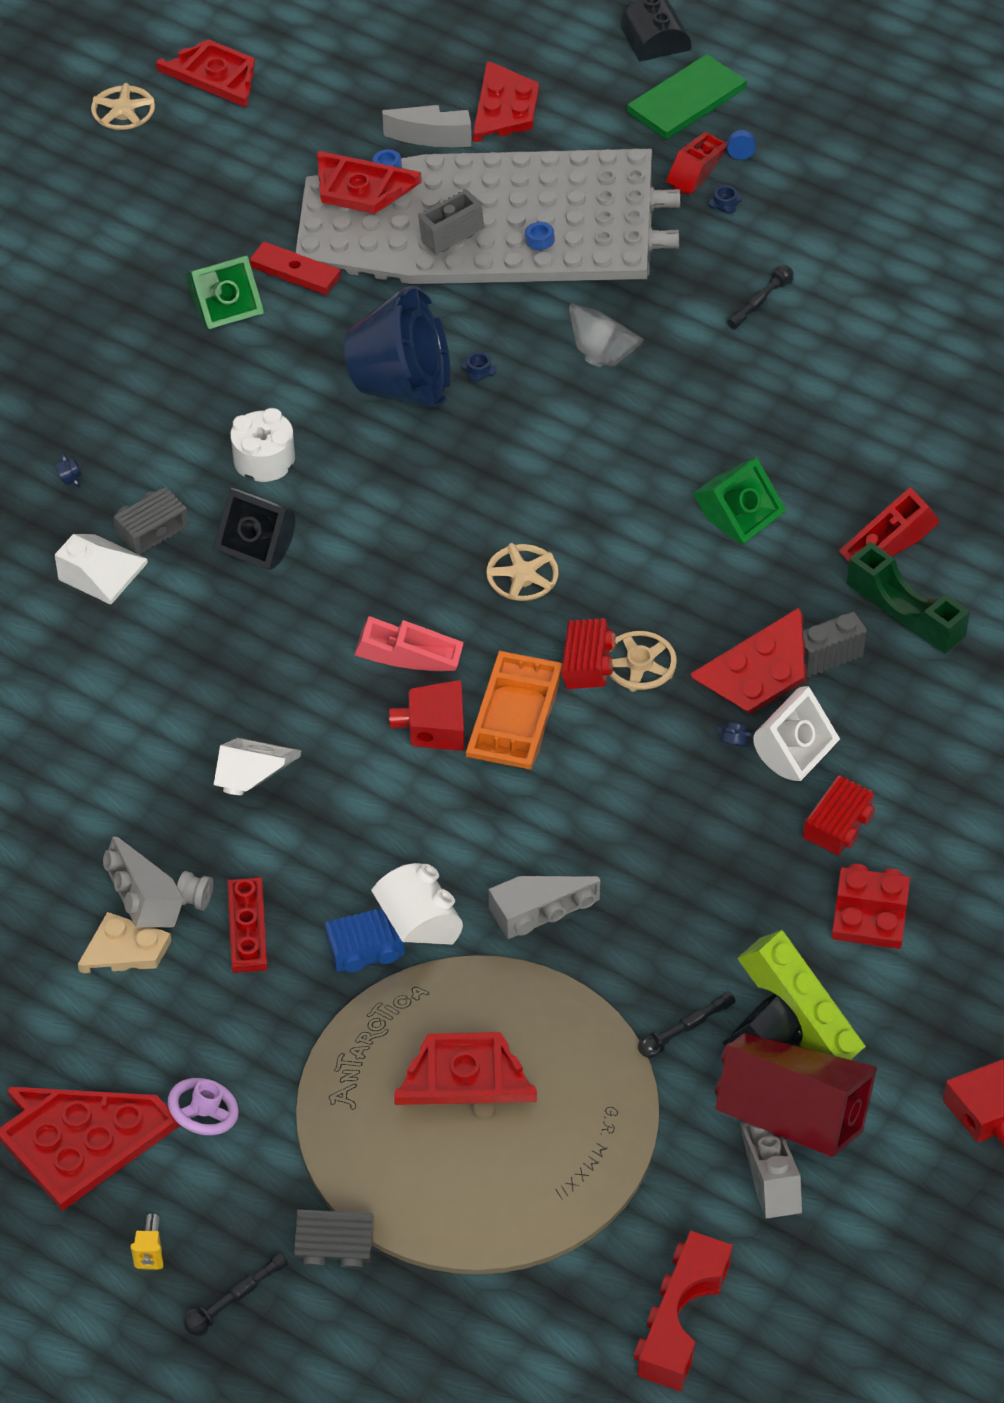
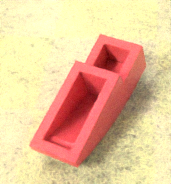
[354,616,464,671]

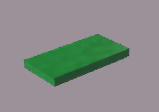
[627,54,747,140]

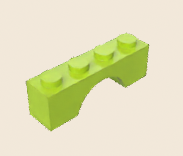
[737,930,866,1060]

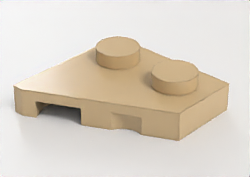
[78,912,172,973]

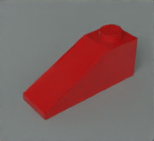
[666,132,727,194]
[839,487,940,562]

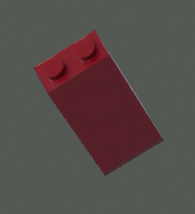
[715,1033,877,1158]

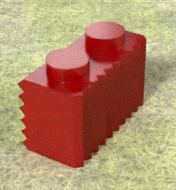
[561,618,616,689]
[803,775,875,856]

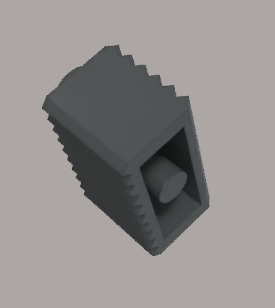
[418,189,485,255]
[113,486,188,555]
[803,611,867,678]
[294,1210,374,1269]

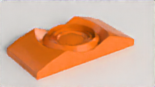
[466,651,562,770]

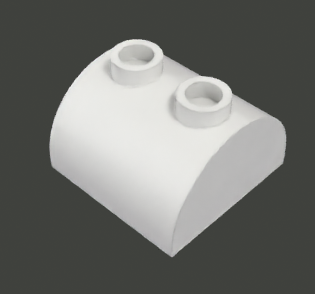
[753,686,840,781]
[371,863,463,945]

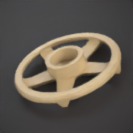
[91,83,155,130]
[487,543,559,601]
[609,631,677,692]

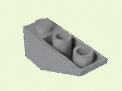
[103,837,183,927]
[488,876,600,939]
[740,1122,802,1219]

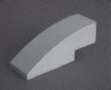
[382,105,471,147]

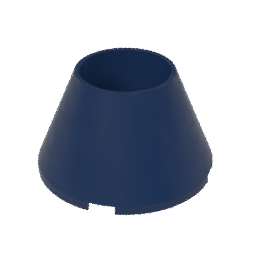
[344,285,451,408]

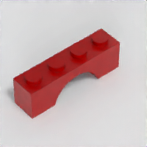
[634,1230,733,1392]

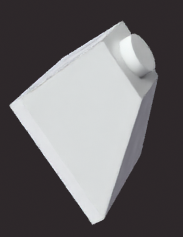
[55,534,148,605]
[214,738,301,795]

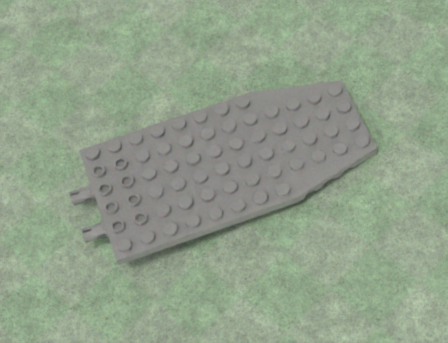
[296,149,680,284]

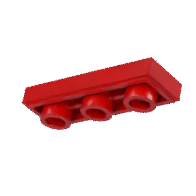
[249,242,341,296]
[227,877,268,973]

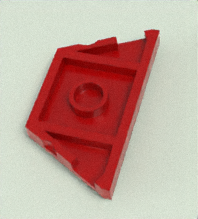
[156,39,255,107]
[473,62,539,142]
[317,151,422,214]
[690,608,807,715]
[394,1032,537,1105]

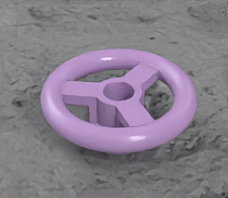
[168,1078,239,1135]

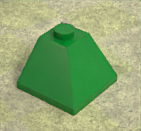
[185,255,264,330]
[693,457,787,544]

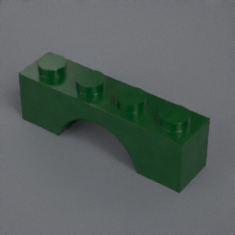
[846,542,970,654]

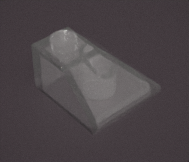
[569,303,644,368]

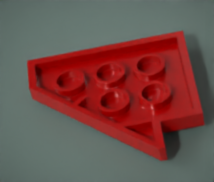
[0,1087,180,1211]

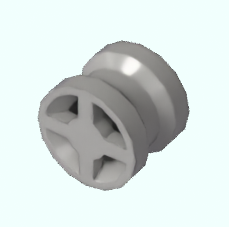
[177,871,213,911]

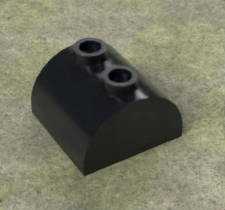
[621,0,691,62]
[213,488,295,570]
[722,993,803,1046]

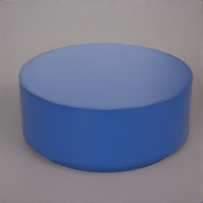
[727,130,756,160]
[372,149,402,168]
[525,222,555,250]

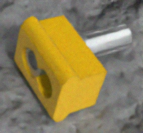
[130,1213,164,1270]

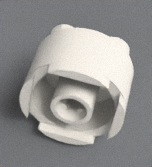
[231,408,295,482]

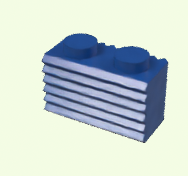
[325,908,405,972]

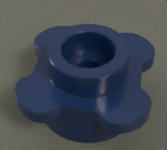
[709,185,742,213]
[461,352,496,382]
[55,452,82,487]
[716,722,754,747]

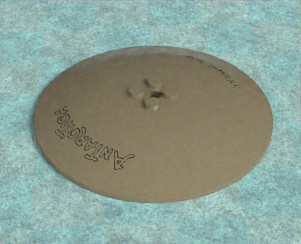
[296,955,659,1275]

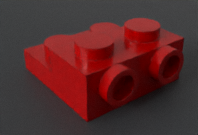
[831,864,910,949]

